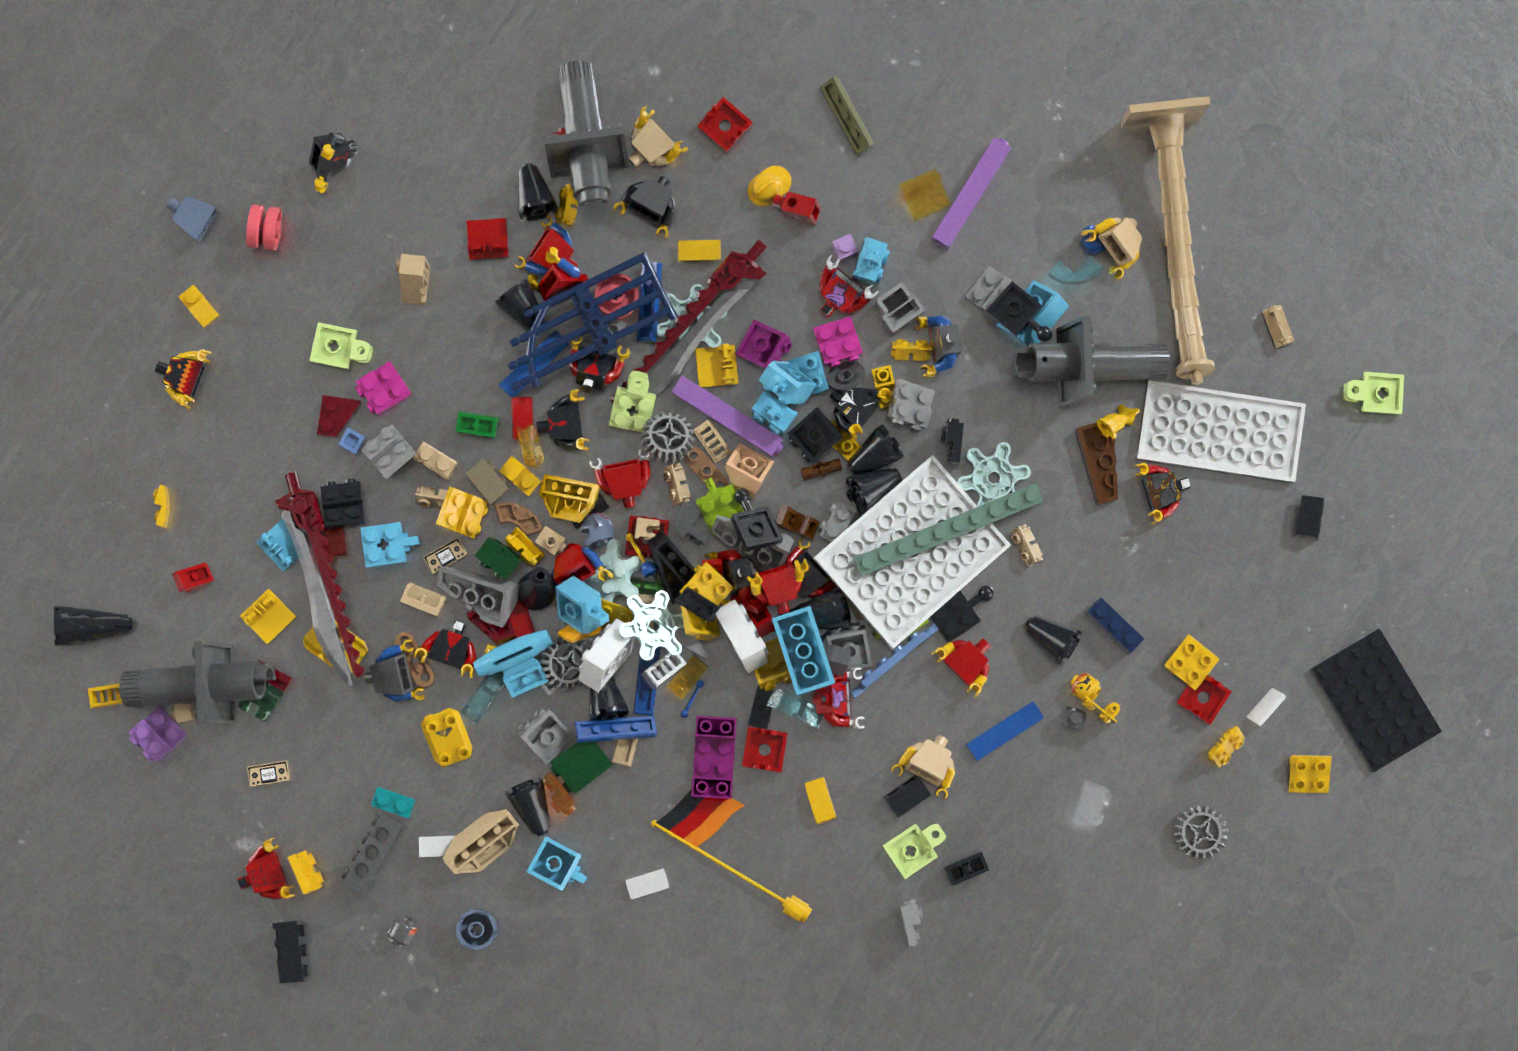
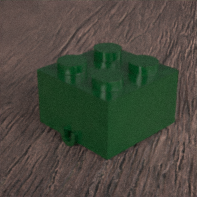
[475,537,525,580]

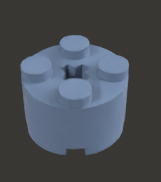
[456,909,498,950]

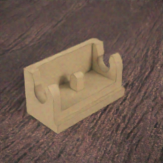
[635,518,660,542]
[400,582,447,617]

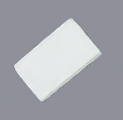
[1247,688,1286,727]
[625,868,670,899]

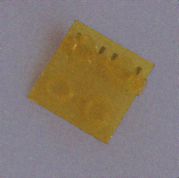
[899,169,951,220]

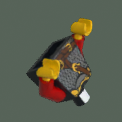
[1135,463,1190,524]
[704,549,754,606]

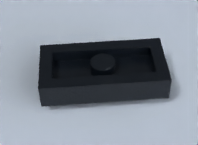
[748,686,777,729]

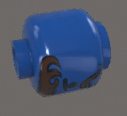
[1080,224,1106,255]

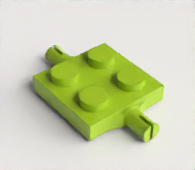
[695,477,744,536]

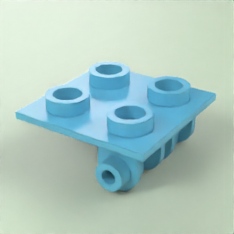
[788,351,829,395]
[256,519,312,572]

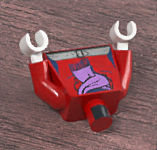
[819,255,879,318]
[812,667,865,730]

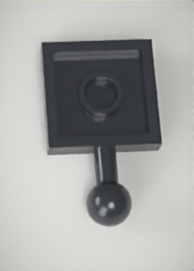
[986,281,1053,342]
[730,488,783,551]
[930,585,994,643]

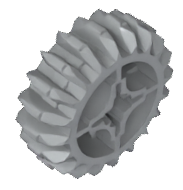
[641,411,695,464]
[539,637,589,690]
[1173,805,1228,860]

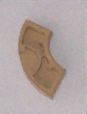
[494,502,543,536]

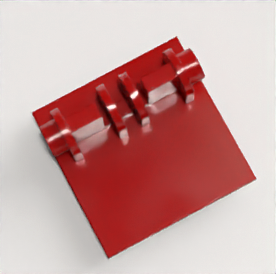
[467,218,509,260]

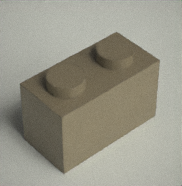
[465,458,510,506]

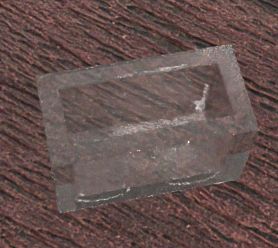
[1072,780,1112,826]

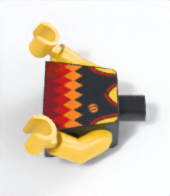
[155,349,211,410]

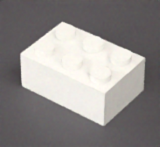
[715,600,769,673]
[578,619,635,692]

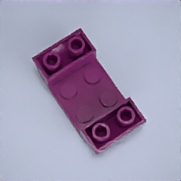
[691,716,737,799]

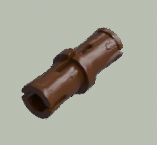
[800,458,842,480]

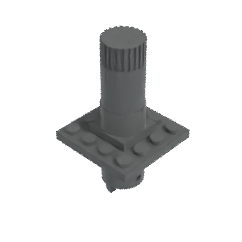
[543,60,629,207]
[1015,316,1170,407]
[119,641,276,725]

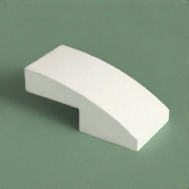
[419,836,455,857]

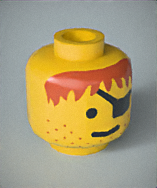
[1070,673,1101,702]

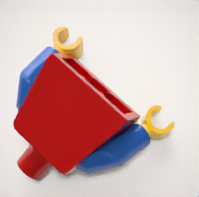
[514,215,578,275]
[527,247,588,301]
[551,543,613,587]

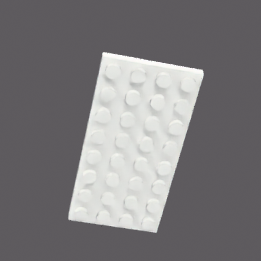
[1137,380,1306,483]

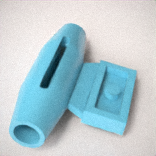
[473,629,553,698]

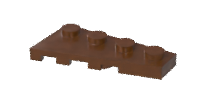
[1076,423,1118,505]

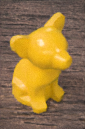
[1097,404,1140,439]

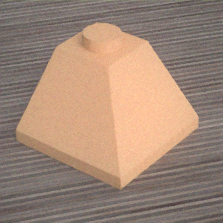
[725,442,774,499]

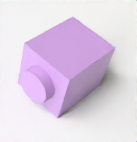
[832,234,859,263]

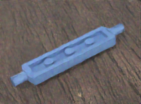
[850,623,939,698]

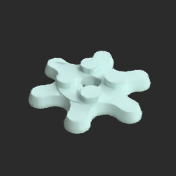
[657,284,727,348]
[957,442,1031,507]
[583,539,642,602]
[619,591,684,661]

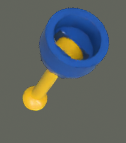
[626,533,658,578]

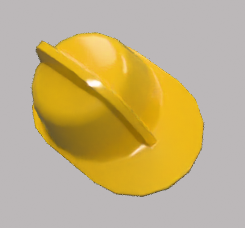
[747,166,791,207]

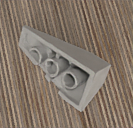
[710,515,796,572]
[437,566,520,627]

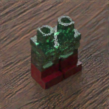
[238,660,294,721]

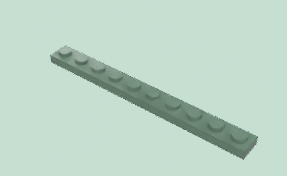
[853,483,1043,577]

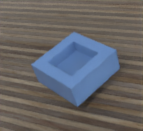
[338,427,366,455]

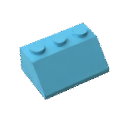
[997,280,1069,347]

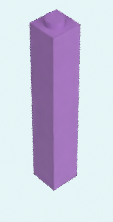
[931,137,1011,250]
[671,375,784,458]

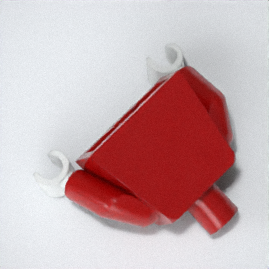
[589,449,651,508]

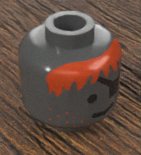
[387,916,417,947]

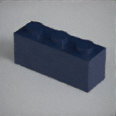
[1085,597,1144,655]

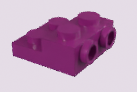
[735,320,792,370]

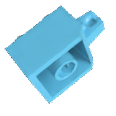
[852,237,890,288]
[758,361,817,405]
[751,390,798,437]
[360,522,420,569]
[555,576,609,634]
[527,836,588,891]

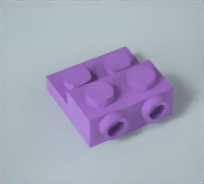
[129,705,187,762]

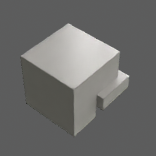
[875,282,926,333]

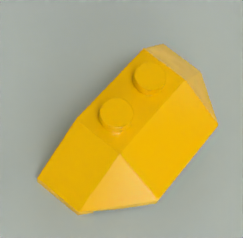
[539,474,600,523]

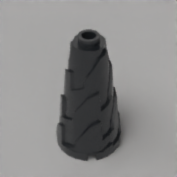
[774,587,852,632]
[54,606,132,646]

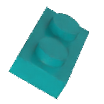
[371,787,416,819]

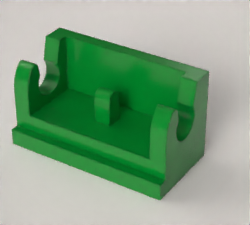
[455,410,500,438]

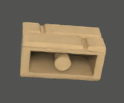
[413,441,459,481]

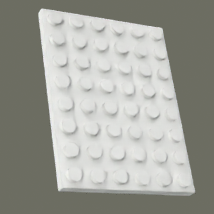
[813,455,1011,649]

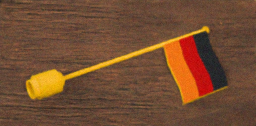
[651,789,812,923]

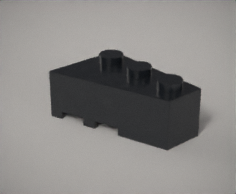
[646,529,696,604]
[272,920,309,984]

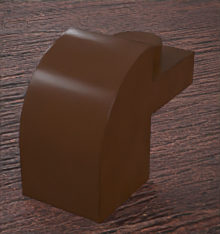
[775,504,820,540]

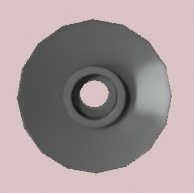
[826,361,865,391]

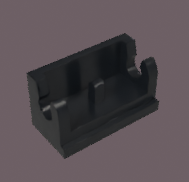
[1296,495,1325,540]
[883,775,931,818]

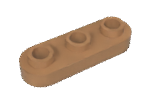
[684,446,729,488]
[395,632,435,687]

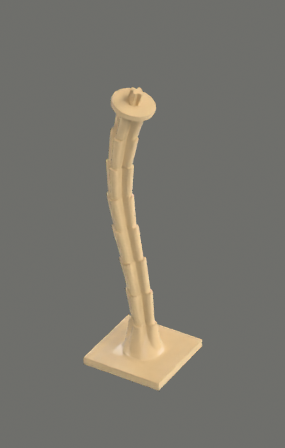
[1121,96,1215,386]

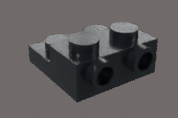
[787,407,844,463]
[941,418,964,467]
[320,479,366,529]

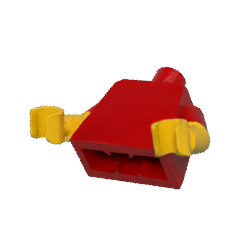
[747,559,809,614]
[932,638,991,698]

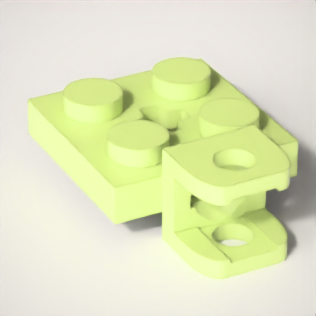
[309,322,373,370]
[608,370,656,432]
[1343,372,1404,415]
[883,823,946,879]

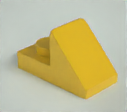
[178,284,220,328]
[499,456,542,497]

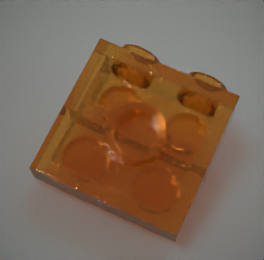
[544,772,577,817]

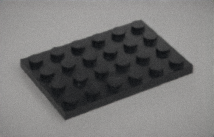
[1310,628,1442,772]

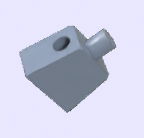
[167,196,218,243]

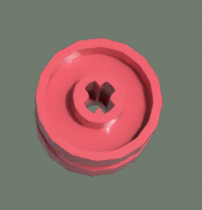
[246,204,282,251]
[595,273,639,320]

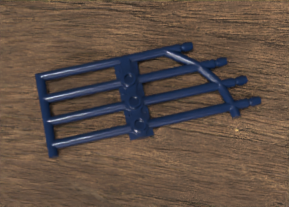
[508,251,678,390]

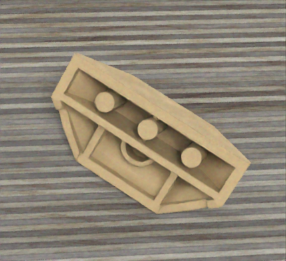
[443,809,519,874]

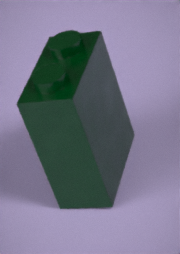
[550,741,614,795]

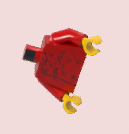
[237,838,295,900]

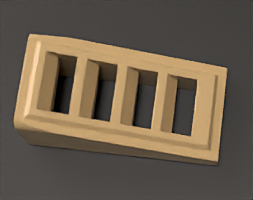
[694,419,732,464]

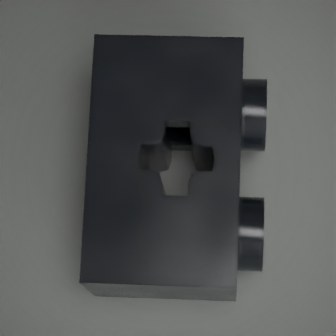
[943,852,989,886]

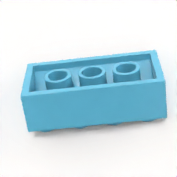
[772,606,835,696]

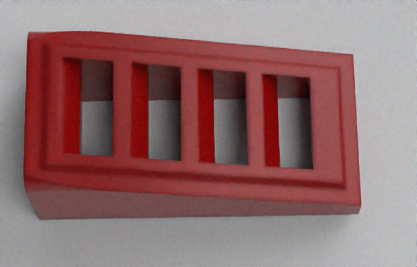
[745,608,775,637]

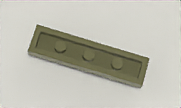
[820,76,875,155]

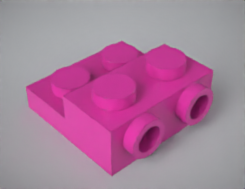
[813,316,863,368]
[355,361,412,416]

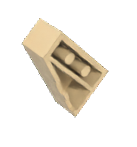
[396,253,431,305]

